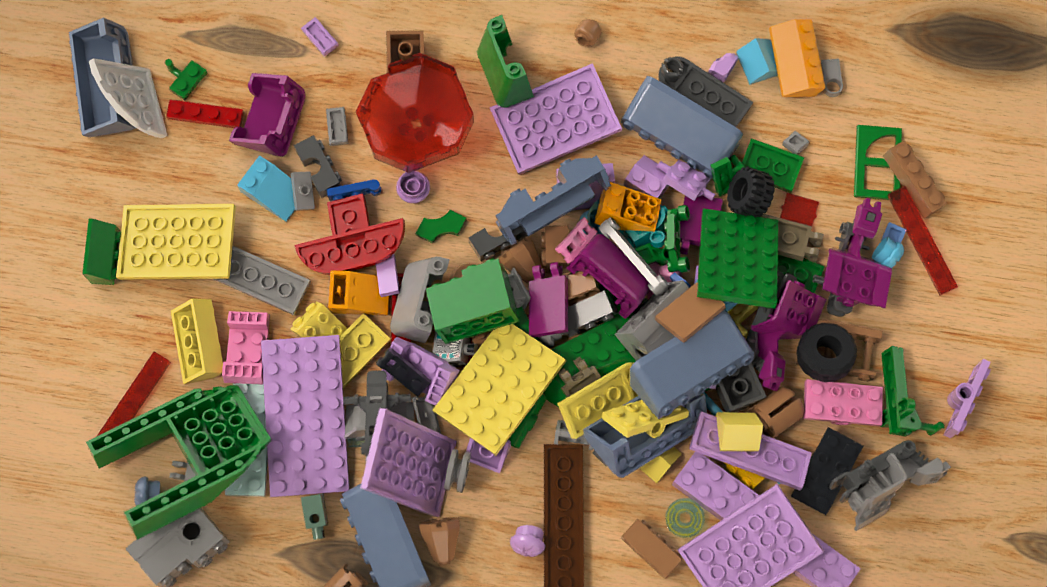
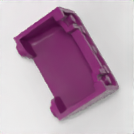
[229,73,306,157]
[567,234,650,319]

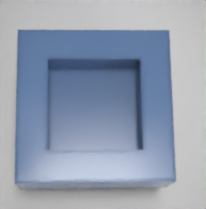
[881,222,906,243]

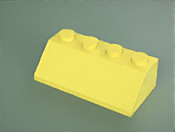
[171,298,223,384]

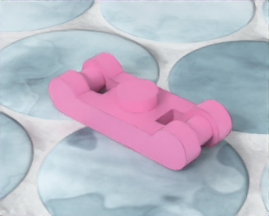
[555,217,597,264]

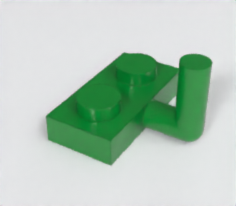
[165,59,207,101]
[710,155,745,196]

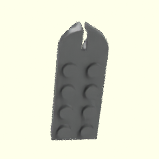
[658,56,753,127]

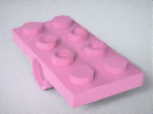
[804,379,883,427]

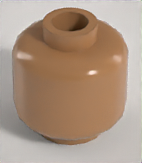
[574,19,602,47]

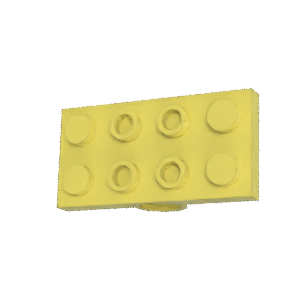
[602,400,689,438]

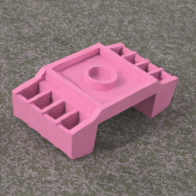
[222,311,270,385]

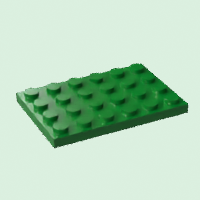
[697,208,778,309]

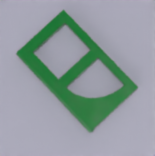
[854,125,902,201]

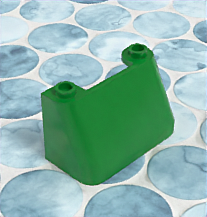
[477,15,534,108]

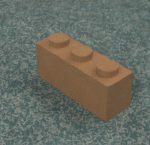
[621,519,682,579]

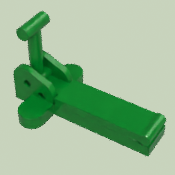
[880,346,944,437]

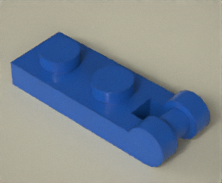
[327,180,381,201]

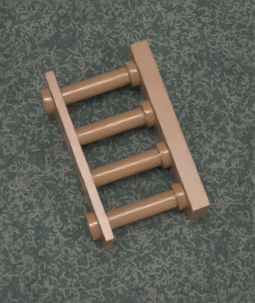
[796,319,883,381]

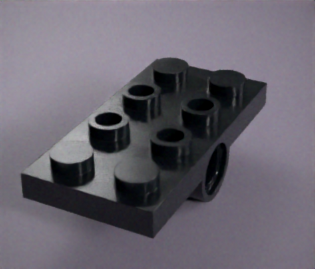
[791,427,864,515]

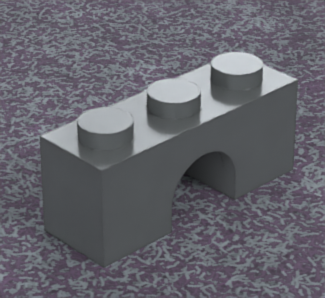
[294,135,342,198]
[468,226,527,261]

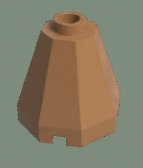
[498,236,543,284]
[419,517,460,565]

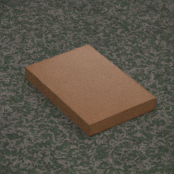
[655,282,726,343]

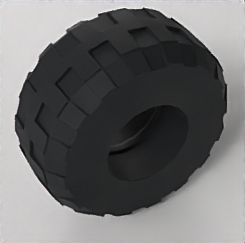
[796,323,857,383]

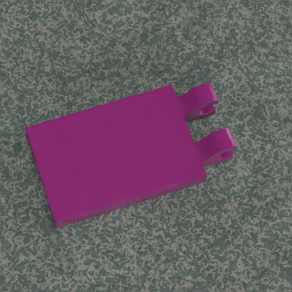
[680,195,723,255]
[529,262,568,338]

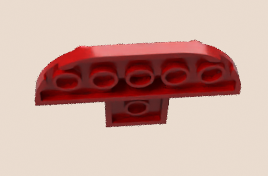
[295,193,405,275]

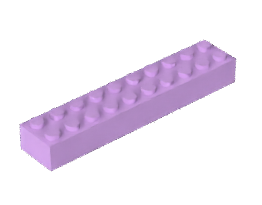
[672,451,860,587]

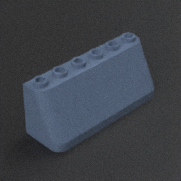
[69,17,137,138]
[621,76,743,179]
[630,309,754,419]
[583,393,707,478]
[340,483,432,587]

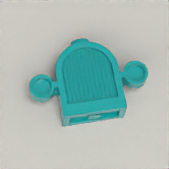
[619,205,668,249]

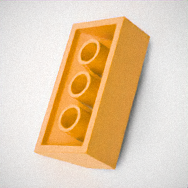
[769,19,825,97]

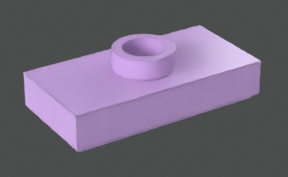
[301,17,339,57]

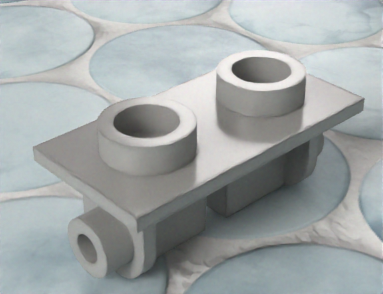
[508,268,530,309]

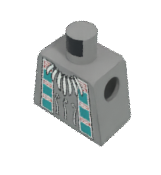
[433,331,479,367]

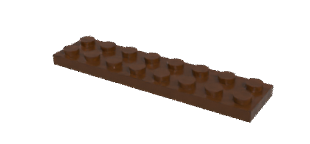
[544,444,584,587]

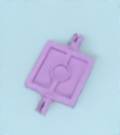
[657,160,715,201]

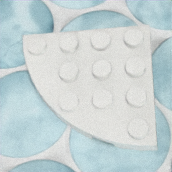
[89,58,168,138]

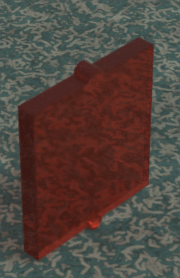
[780,192,819,227]

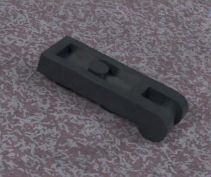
[376,348,431,397]

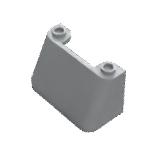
[390,257,450,343]

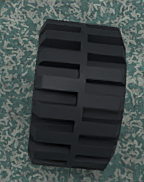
[727,167,775,217]

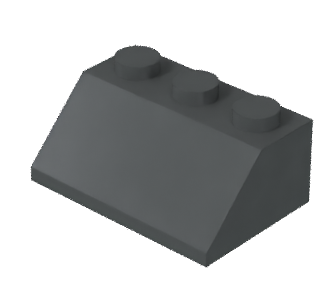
[716,363,766,412]

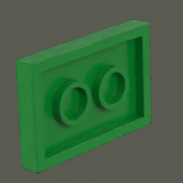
[742,138,804,193]

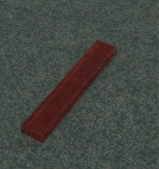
[887,186,958,296]
[88,352,171,450]

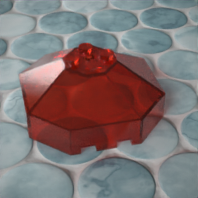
[355,53,474,173]

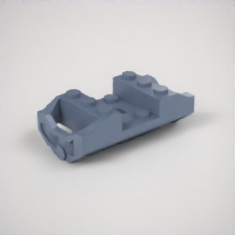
[495,155,611,246]

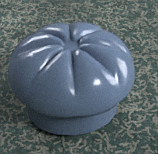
[134,476,160,506]

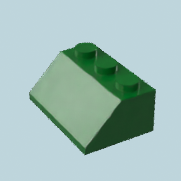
[82,218,121,285]

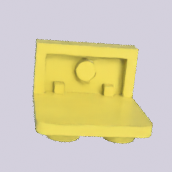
[290,301,347,338]

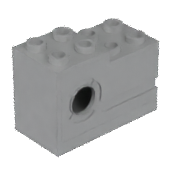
[615,280,689,361]
[126,508,230,587]

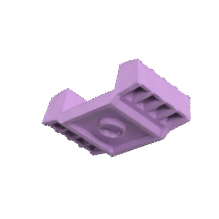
[382,337,460,406]

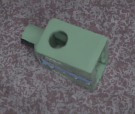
[301,493,328,540]

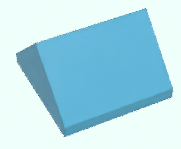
[736,38,778,85]

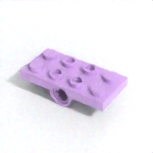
[943,359,991,438]

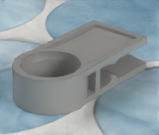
[821,59,843,97]

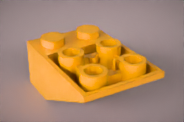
[594,181,662,232]
[328,271,389,316]

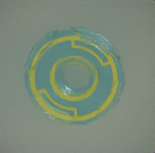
[665,498,705,538]

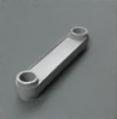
[599,217,670,296]

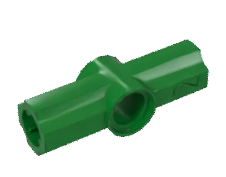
[508,394,547,449]

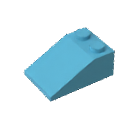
[237,155,295,222]

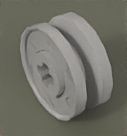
[444,449,471,493]

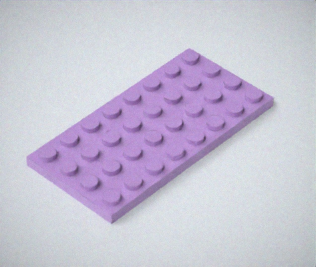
[261,335,350,497]

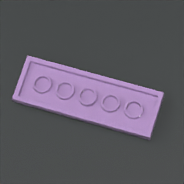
[689,411,812,490]

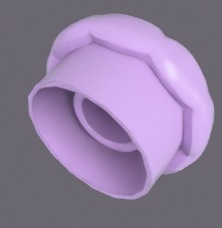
[396,170,430,204]
[510,525,545,557]

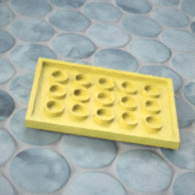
[116,204,236,280]
[433,324,566,456]

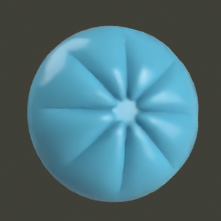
[872,237,904,268]

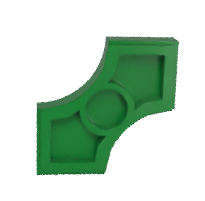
[415,210,467,243]

